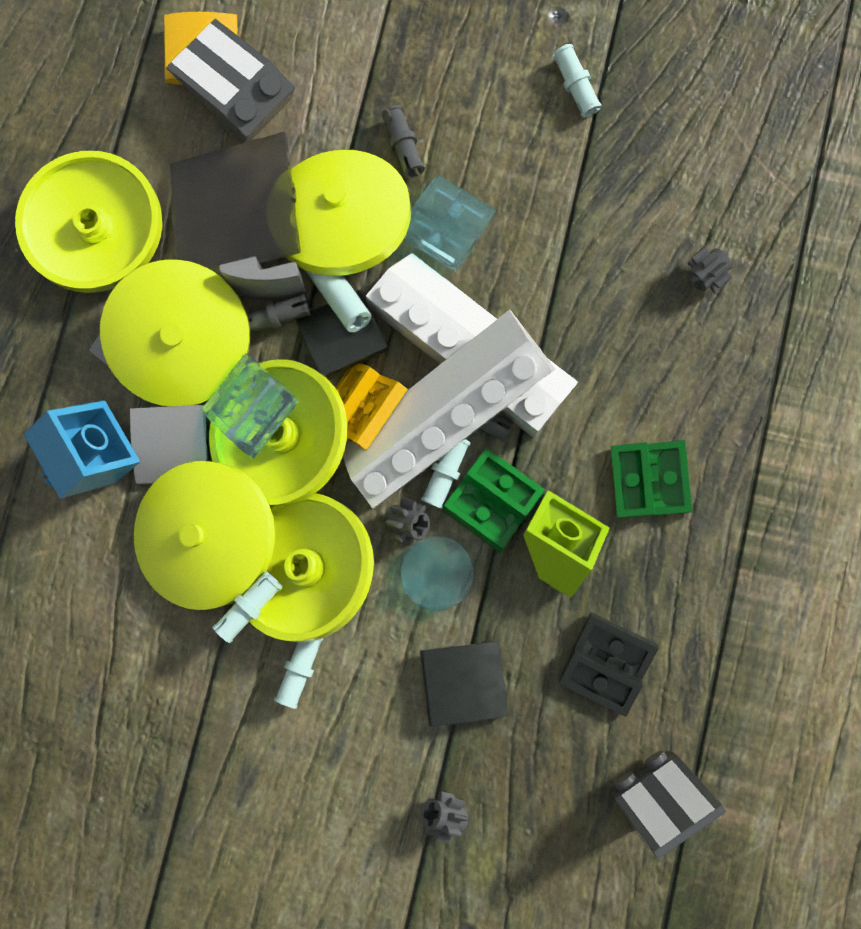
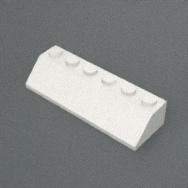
[366,253,578,438]
[343,310,556,508]

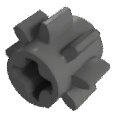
[687,247,732,293]
[384,498,430,546]
[421,791,468,843]

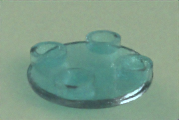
[401,537,474,610]

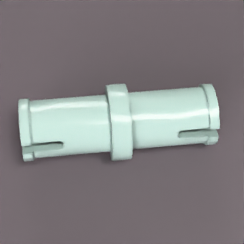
[552,44,602,118]
[421,439,471,509]
[212,571,283,643]
[274,638,323,709]

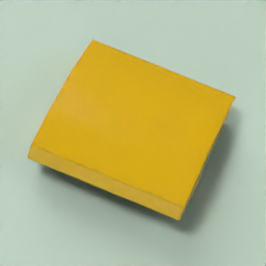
[163,12,238,85]
[335,363,408,450]

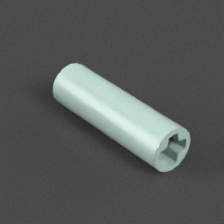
[305,270,372,332]

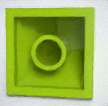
[523,490,610,598]

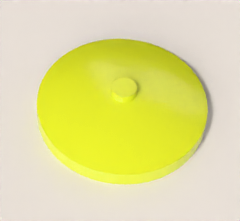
[268,150,411,276]
[15,151,162,293]
[100,260,250,407]
[209,359,347,506]
[134,461,275,610]
[249,493,374,642]

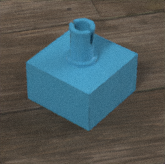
[24,401,140,499]

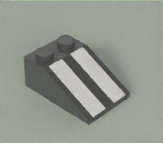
[166,18,295,146]
[609,750,726,859]

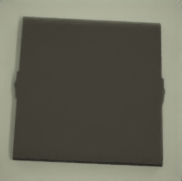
[170,131,301,274]

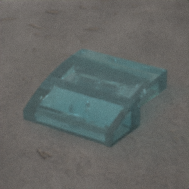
[404,174,496,272]
[201,353,299,459]

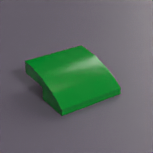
[611,440,693,518]
[441,447,545,553]

